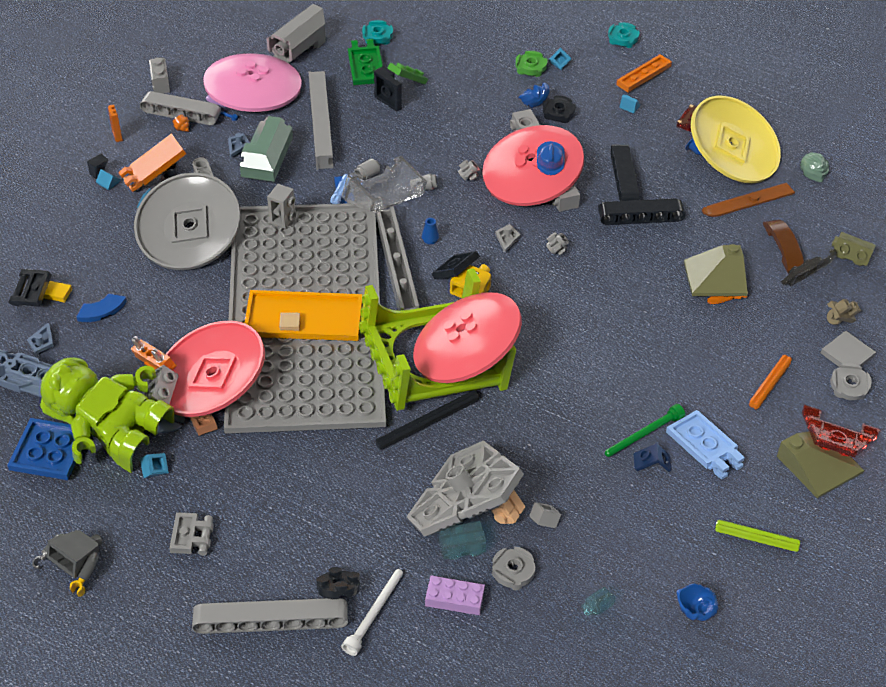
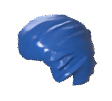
[518,83,550,108]
[676,583,719,621]

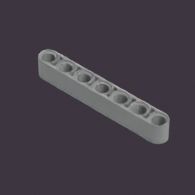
[192,598,348,634]

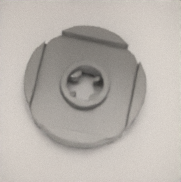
[830,363,872,400]
[492,547,535,590]

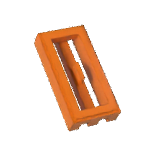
[108,104,123,142]

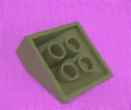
[684,244,748,296]
[777,429,864,499]

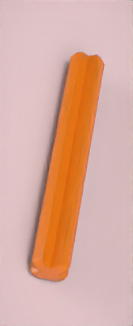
[749,355,792,409]

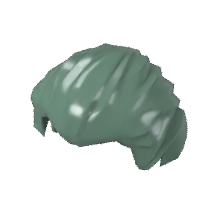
[800,152,829,182]

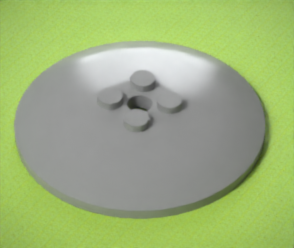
[134,173,241,270]

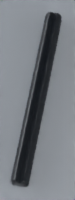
[376,390,479,450]

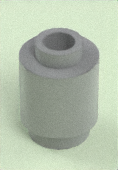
[354,158,380,181]

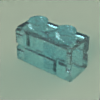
[438,521,486,560]

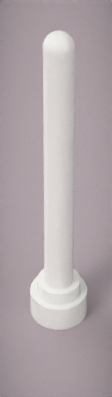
[341,569,403,656]

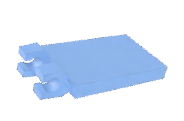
[666,410,745,480]

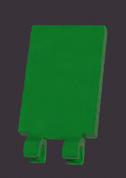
[348,39,383,85]

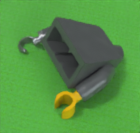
[33,530,102,597]

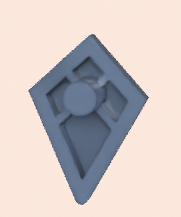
[228,133,250,157]
[27,323,53,354]

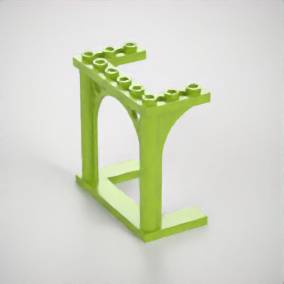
[359,268,516,411]

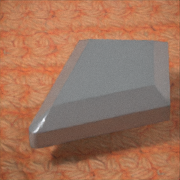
[495,224,520,252]

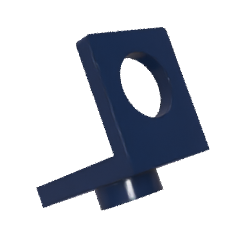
[633,443,671,472]

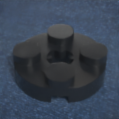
[543,96,576,123]
[316,567,360,599]

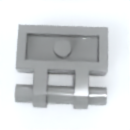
[169,513,214,556]

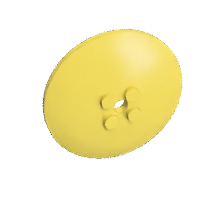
[691,96,781,183]

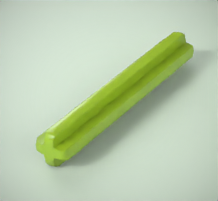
[715,520,800,552]

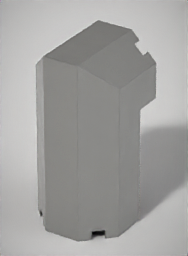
[266,4,326,63]

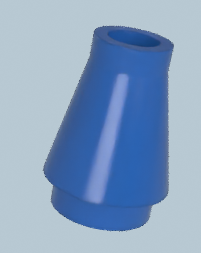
[421,218,439,244]

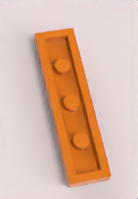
[616,54,672,92]

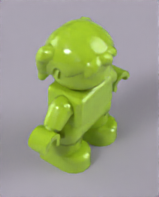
[40,357,174,473]

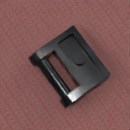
[8,269,52,307]

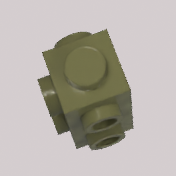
[831,232,876,266]

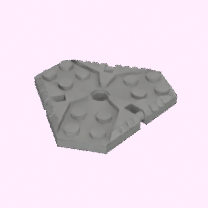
[407,440,524,537]

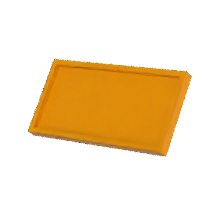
[244,290,362,341]

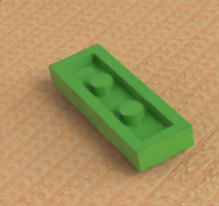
[388,62,428,84]

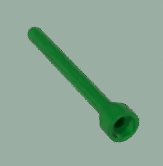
[605,404,685,457]

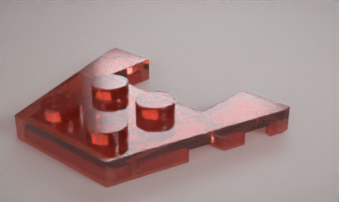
[802,405,880,458]

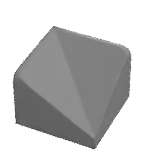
[530,502,561,528]

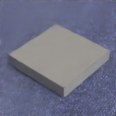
[821,331,876,367]

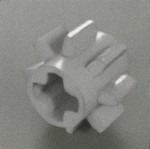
[458,159,480,181]
[546,232,569,255]

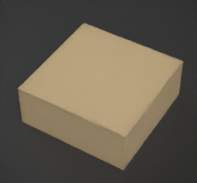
[279,313,300,331]

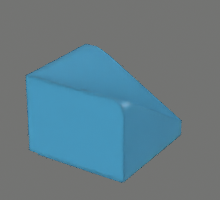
[549,48,572,70]
[140,453,169,478]

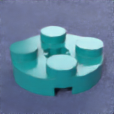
[362,20,393,45]
[608,22,640,48]

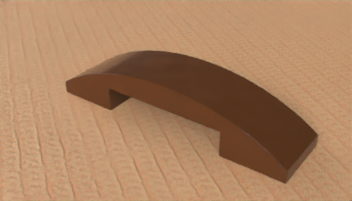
[763,219,805,273]

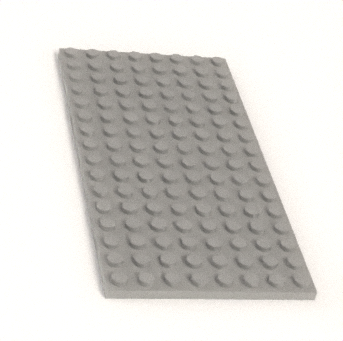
[224,203,386,433]

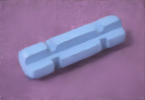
[330,174,352,204]

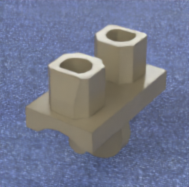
[827,299,861,325]

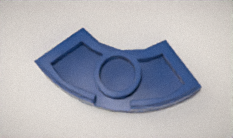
[77,294,127,322]

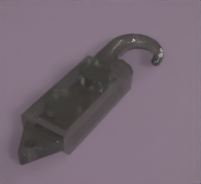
[781,249,837,287]

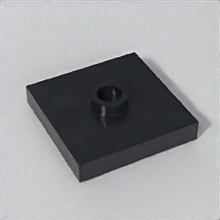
[432,251,480,279]

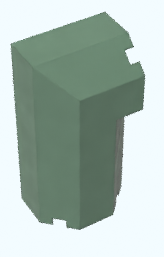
[240,116,293,182]

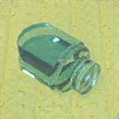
[582,587,615,616]

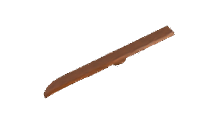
[702,183,795,217]

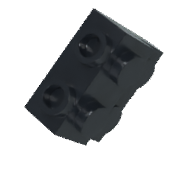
[374,66,402,112]

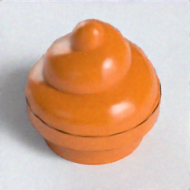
[173,114,189,132]

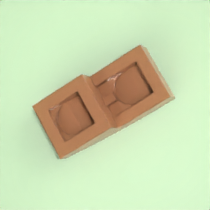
[189,414,218,436]

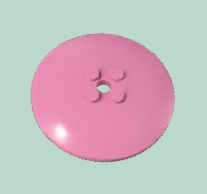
[204,53,301,112]

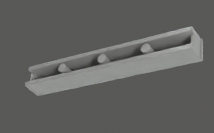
[308,71,333,170]
[376,205,419,311]

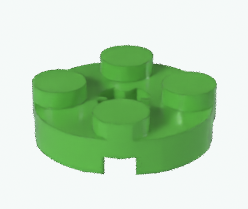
[515,51,547,77]

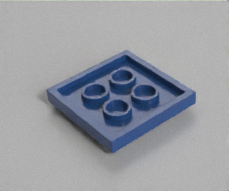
[7,418,81,480]

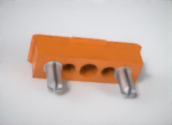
[131,336,177,371]

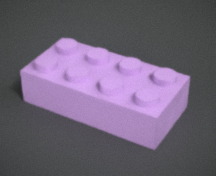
[425,576,485,615]

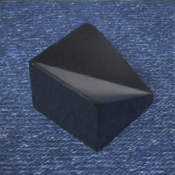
[87,154,108,180]

